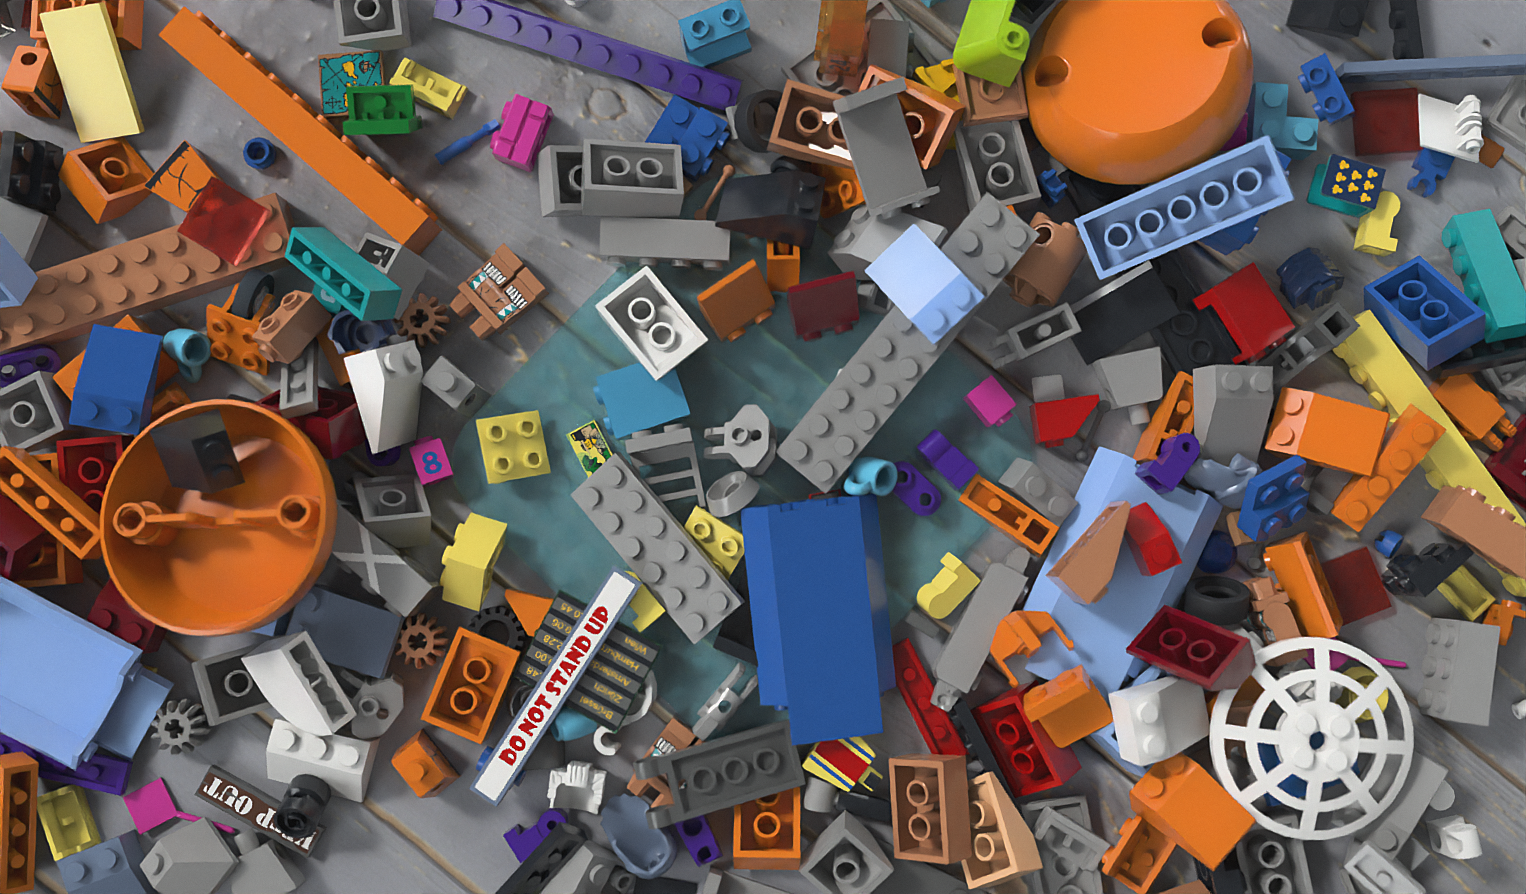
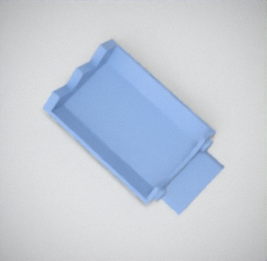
[1022,446,1223,708]
[0,576,175,770]

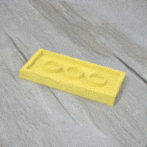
[39,2,145,143]

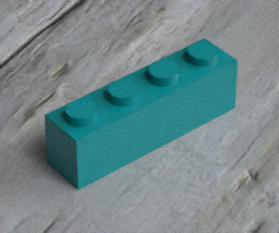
[1442,209,1526,343]
[284,227,403,321]

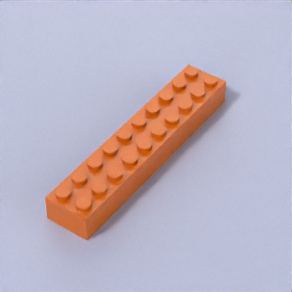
[158,6,442,256]

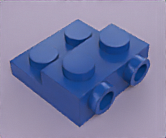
[1297,53,1355,126]
[644,94,731,182]
[1237,455,1310,542]

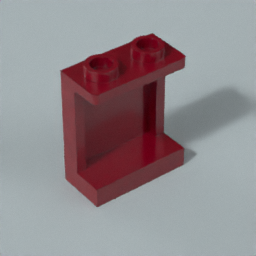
[1483,413,1526,512]

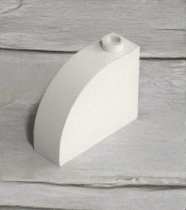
[241,631,357,736]

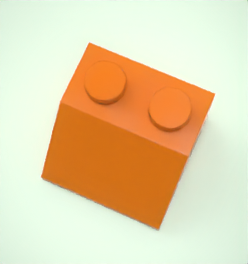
[58,136,154,224]

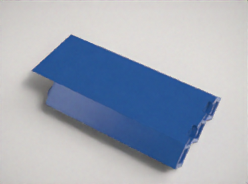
[740,493,896,746]

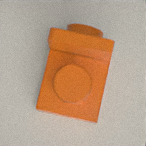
[1482,599,1526,646]

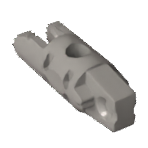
[692,662,759,741]

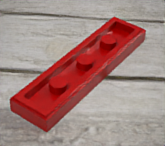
[892,637,968,756]

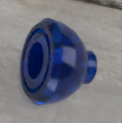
[1196,530,1238,575]

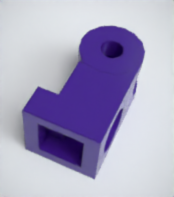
[916,429,979,491]
[1134,433,1200,495]
[503,808,569,863]
[674,814,723,867]

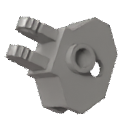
[704,404,777,477]
[338,667,405,740]

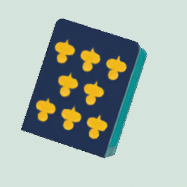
[1306,154,1386,218]

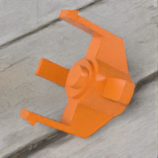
[989,611,1074,688]

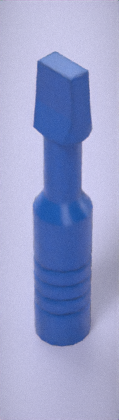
[434,119,501,165]

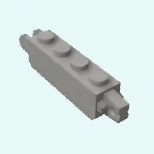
[930,546,1031,712]

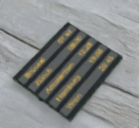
[513,589,664,734]

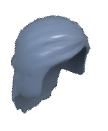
[1183,453,1263,509]
[600,793,677,879]

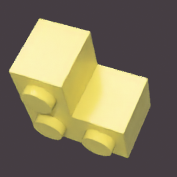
[439,513,508,612]

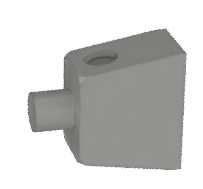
[1093,347,1163,426]
[420,356,491,419]
[228,828,306,894]

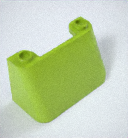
[953,0,1030,88]

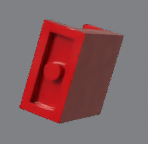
[1193,262,1295,364]

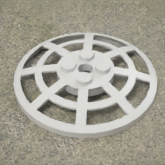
[1210,637,1414,840]

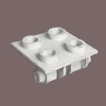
[1418,94,1484,163]

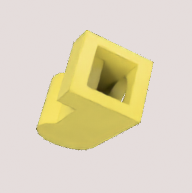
[1353,191,1400,257]
[917,552,981,619]
[625,571,667,632]

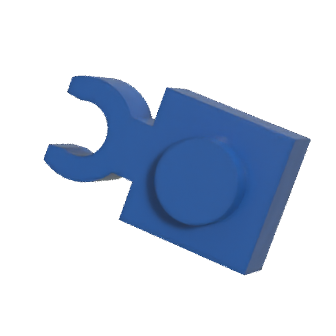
[1407,147,1455,198]
[1036,169,1067,209]

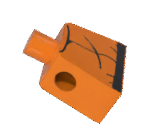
[1,40,64,119]
[144,140,229,218]
[391,728,461,798]

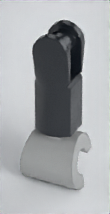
[802,776,892,821]

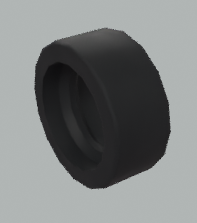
[734,89,783,153]
[1184,576,1250,626]

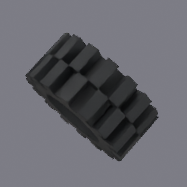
[467,606,528,652]

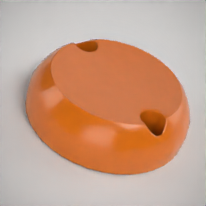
[1022,0,1254,185]
[100,399,338,637]

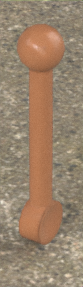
[694,164,735,220]

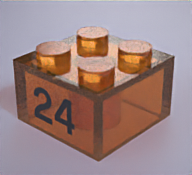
[813,0,868,78]

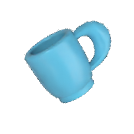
[163,328,211,383]
[844,456,897,496]
[550,705,597,741]

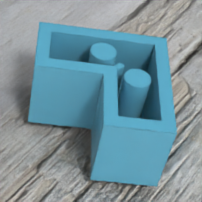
[1243,82,1318,160]

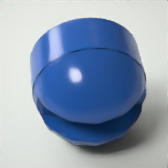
[1374,530,1404,559]

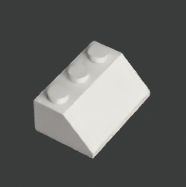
[266,716,380,803]

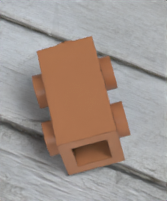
[252,290,332,364]

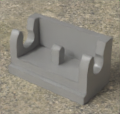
[1031,804,1110,872]

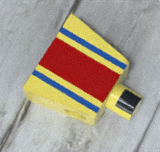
[801,736,883,792]

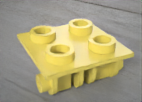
[476,410,551,484]
[683,505,745,580]

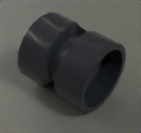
[273,774,331,839]

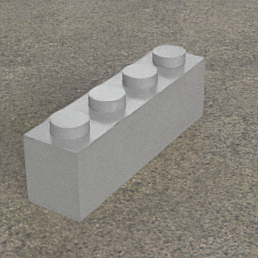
[599,216,731,270]

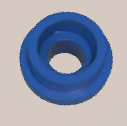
[243,137,276,170]

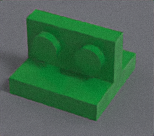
[343,84,422,135]

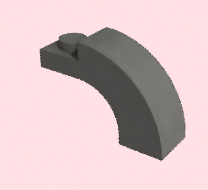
[1256,302,1360,395]

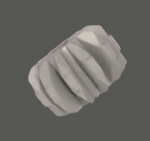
[150,699,211,755]

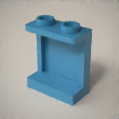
[678,0,752,69]
[593,362,692,441]

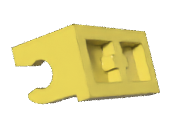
[389,58,468,120]
[37,785,102,861]

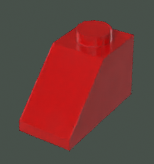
[1029,394,1100,448]
[1124,502,1183,576]

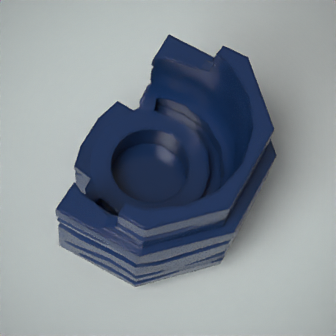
[1276,247,1345,311]
[328,310,396,354]

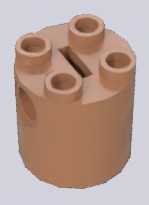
[1003,212,1088,308]

